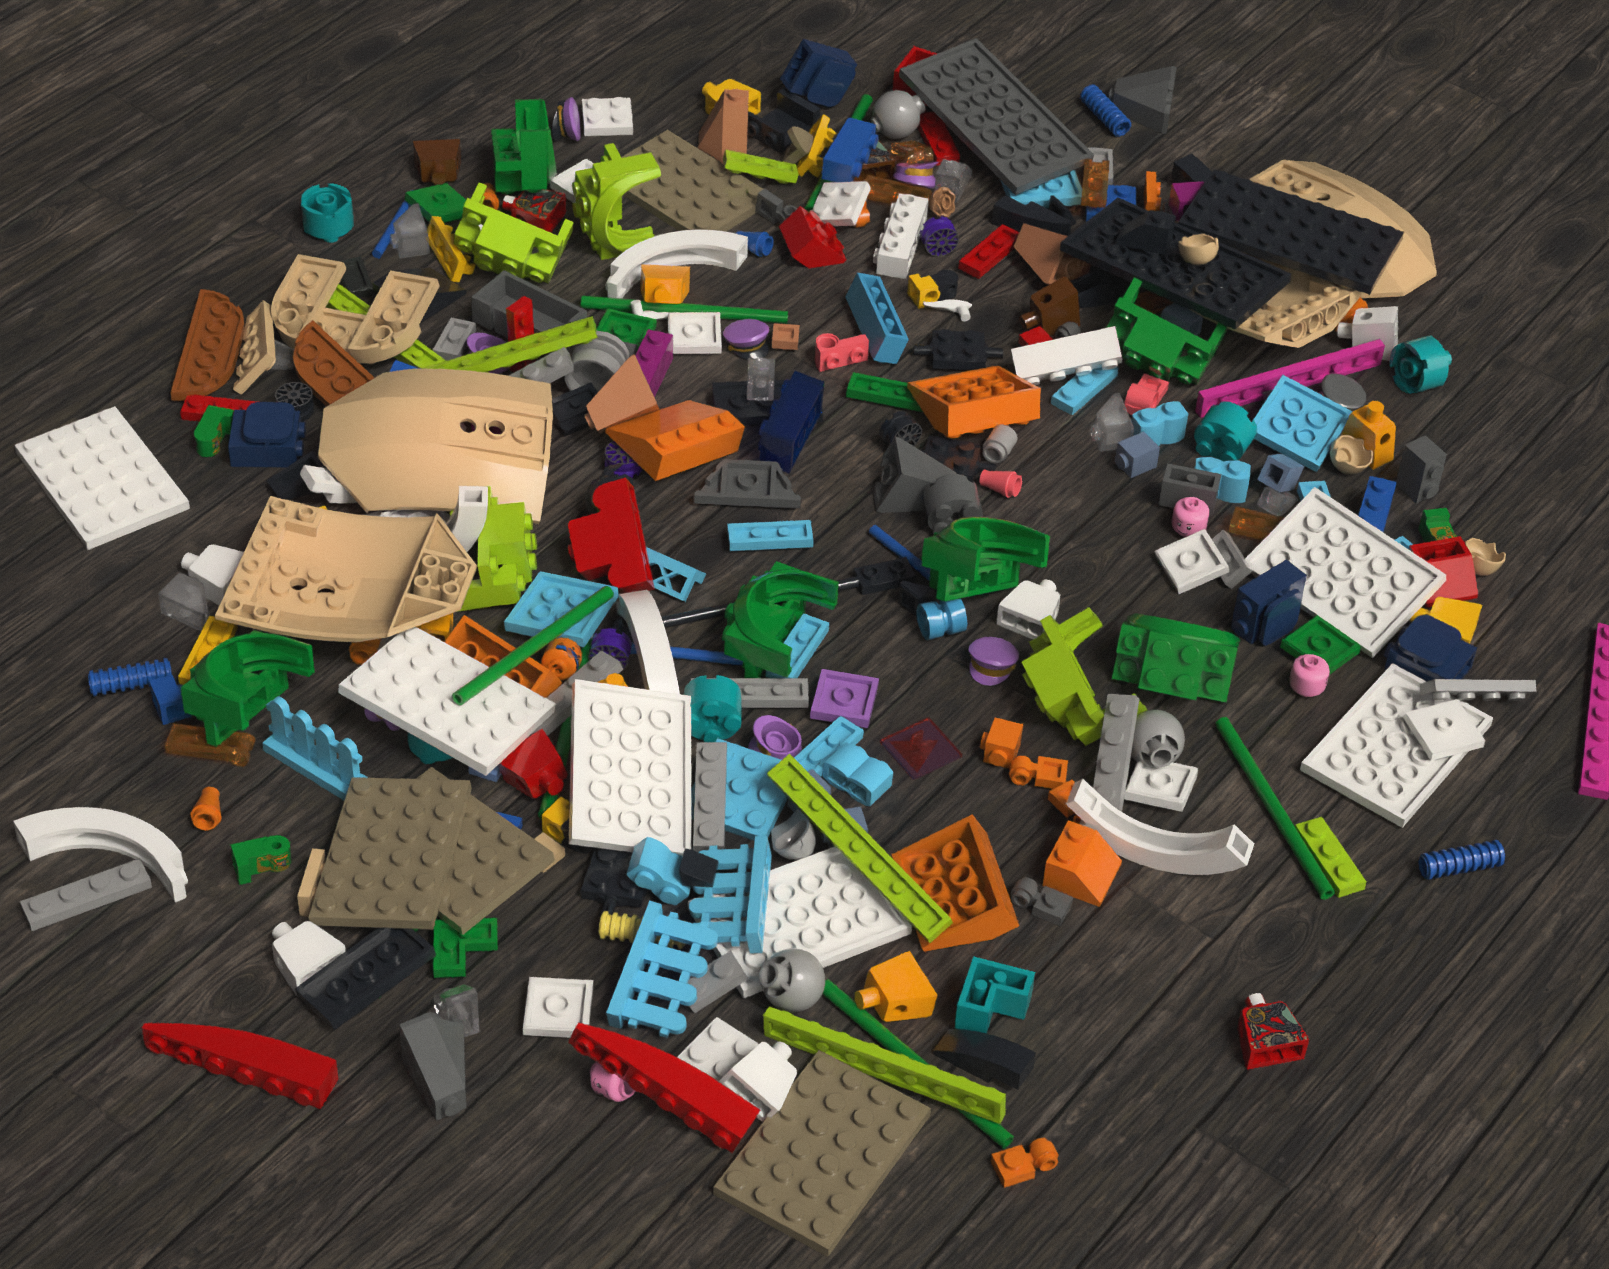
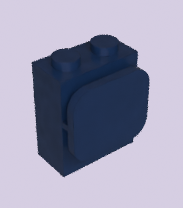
[780,39,857,107]
[228,402,306,467]
[1231,559,1307,646]
[1384,615,1477,682]

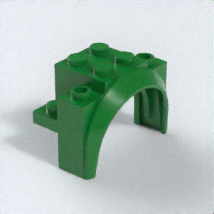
[491,99,557,194]
[1106,277,1227,386]
[921,517,1050,601]
[722,561,839,678]
[1112,613,1240,702]
[181,630,315,747]

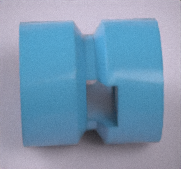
[917,599,967,640]

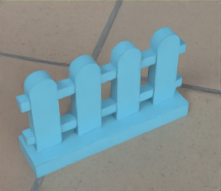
[262,696,368,801]
[689,836,772,953]
[606,901,718,1038]

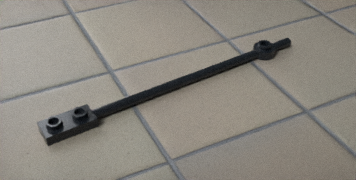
[591,557,916,643]

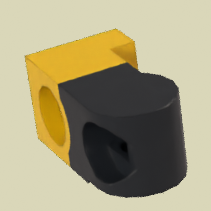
[907,269,958,309]
[542,797,595,854]

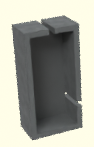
[471,270,587,357]

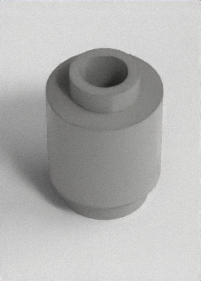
[983,425,1018,463]

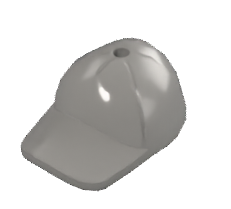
[771,810,816,861]

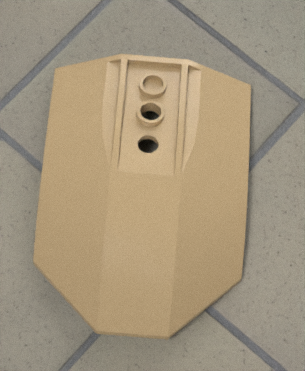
[1249,160,1437,298]
[1175,221,1363,348]
[317,369,553,524]
[215,496,477,642]

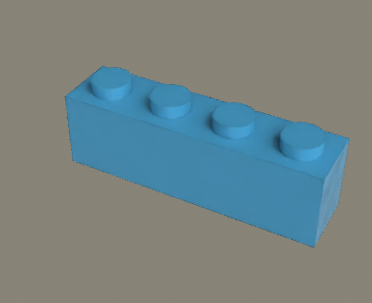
[845,272,909,364]

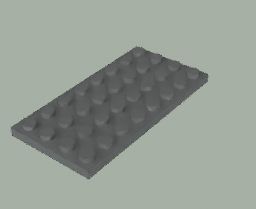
[899,38,1094,195]

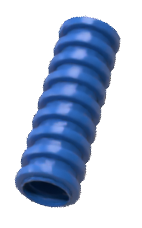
[1080,85,1131,137]
[88,658,172,696]
[1419,840,1505,880]

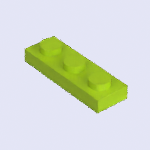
[723,149,799,184]
[1295,816,1367,898]

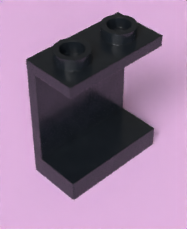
[748,88,820,153]

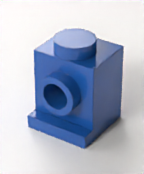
[149,674,192,725]

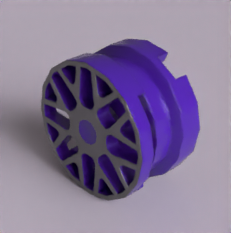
[920,216,959,257]
[604,440,642,479]
[589,628,632,671]

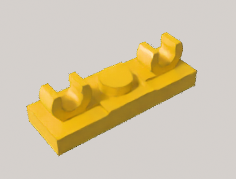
[797,114,836,177]
[425,216,476,282]
[178,616,238,685]

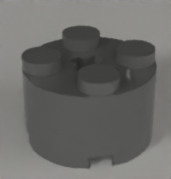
[922,474,983,534]

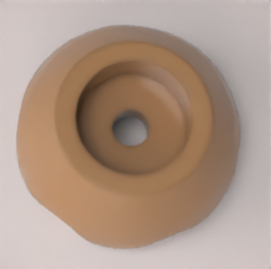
[929,187,956,218]

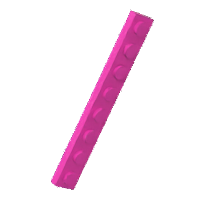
[1195,339,1385,418]
[1578,623,1609,800]

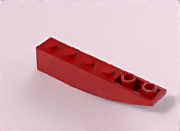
[142,1023,339,1109]
[568,1023,761,1153]

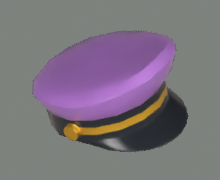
[552,97,580,142]
[723,319,769,360]

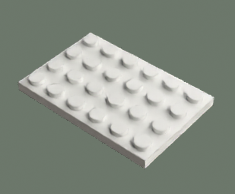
[15,406,190,550]
[1245,487,1446,658]
[338,627,556,776]
[1300,663,1493,828]
[569,679,692,856]
[688,847,912,999]

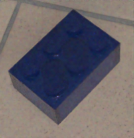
[758,371,825,474]

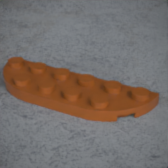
[171,289,245,401]
[293,320,374,407]

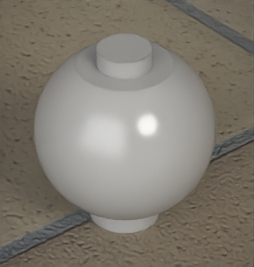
[871,90,926,139]
[1131,710,1185,768]
[759,948,825,1013]

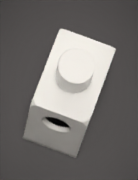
[1338,306,1398,361]
[181,544,244,605]
[996,579,1060,639]
[272,921,346,997]
[718,1042,797,1122]

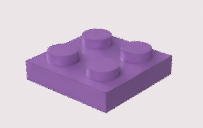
[810,669,879,728]

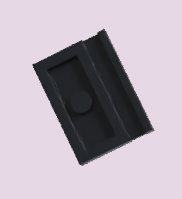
[552,382,598,437]

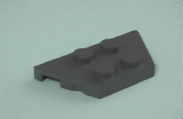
[694,459,801,508]

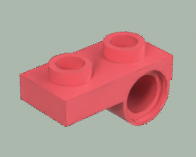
[815,333,869,372]
[1123,374,1169,415]

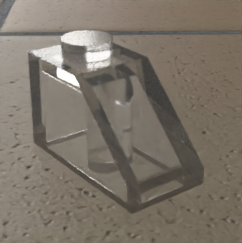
[935,159,972,202]
[390,203,430,259]
[747,358,775,401]
[1091,393,1134,452]
[158,573,209,632]
[434,984,480,1038]

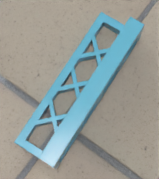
[646,547,706,602]

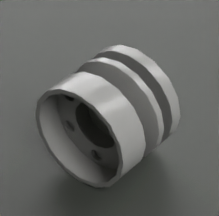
[565,331,629,392]

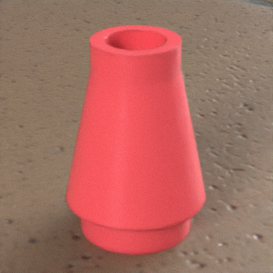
[979,470,1022,498]

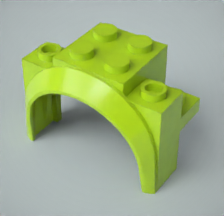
[572,143,661,260]
[454,182,574,284]
[450,486,537,611]
[1022,607,1147,746]

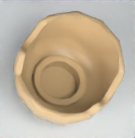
[1178,234,1219,265]
[1330,435,1373,474]
[1464,538,1506,576]

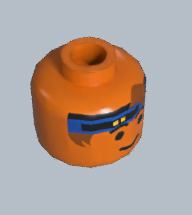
[541,637,582,681]

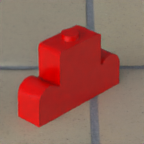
[568,477,655,594]

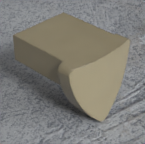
[782,127,814,164]

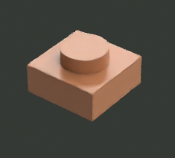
[772,323,800,350]

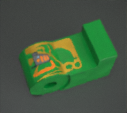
[194,405,234,457]
[1418,508,1457,542]
[230,835,291,885]

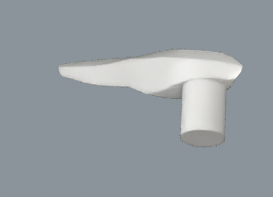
[630,300,670,320]
[923,300,972,321]

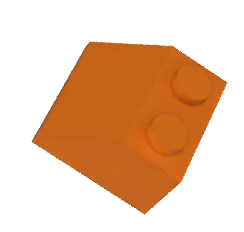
[1043,820,1122,907]

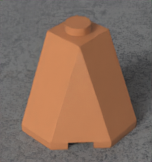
[698,89,749,164]
[1014,223,1091,285]
[584,354,660,433]

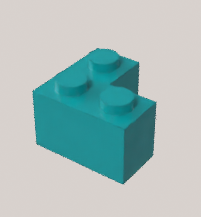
[955,956,1035,1034]

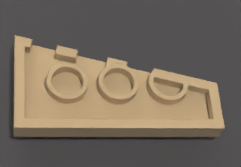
[233,300,276,395]

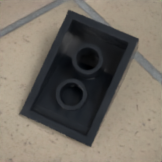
[372,267,466,324]

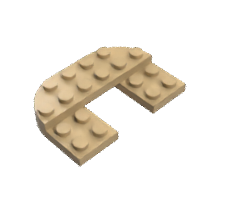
[271,254,440,364]

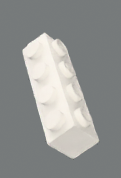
[873,193,929,279]
[1011,326,1122,385]

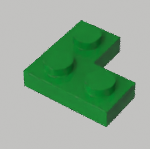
[433,918,498,978]

